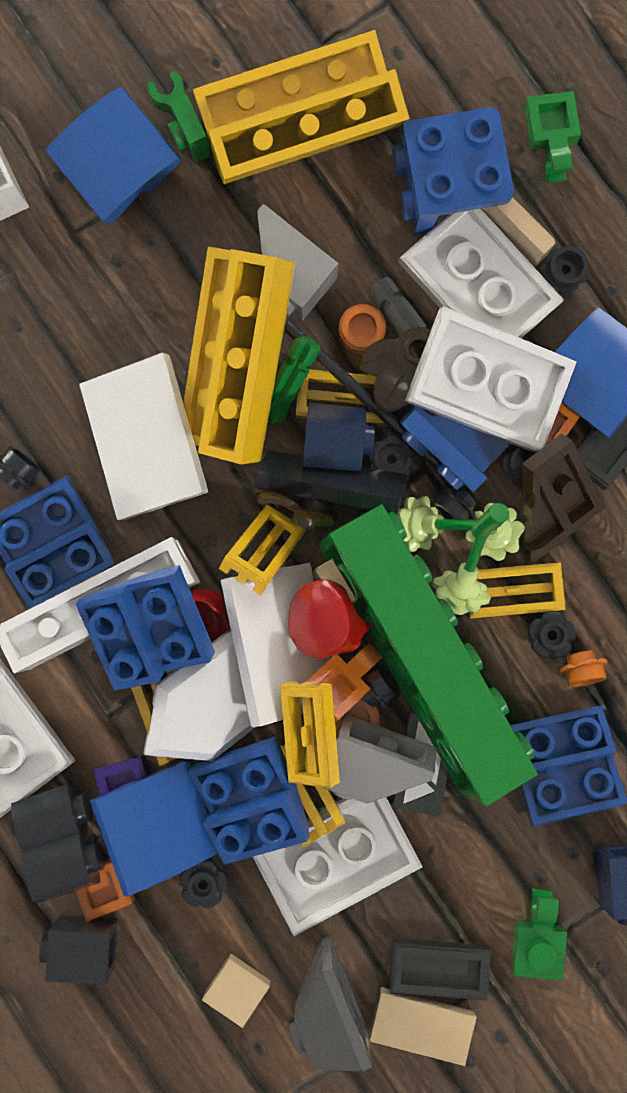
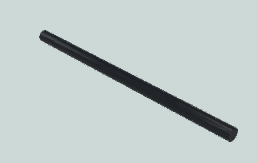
[284,320,465,488]

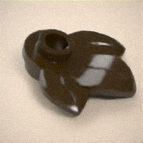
[358,327,438,417]
[254,490,338,532]

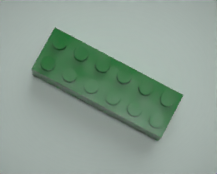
[318,504,538,807]

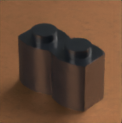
[11,784,105,902]

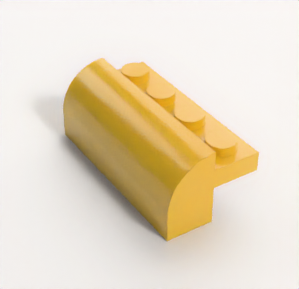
[193,30,410,184]
[183,246,296,464]

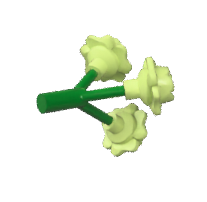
[397,496,525,615]

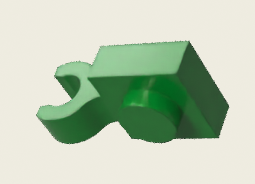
[147,71,211,164]
[524,91,581,184]
[510,888,567,981]

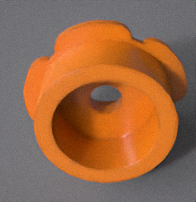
[560,651,608,687]

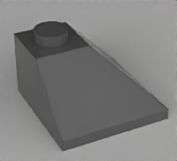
[289,935,372,1072]

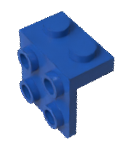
[392,107,514,236]
[400,406,511,492]

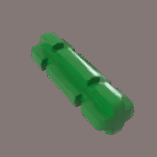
[268,335,320,425]

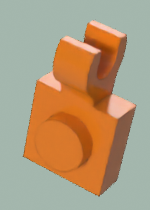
[304,643,383,723]

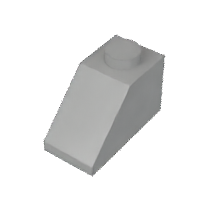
[257,204,339,321]
[322,714,437,804]

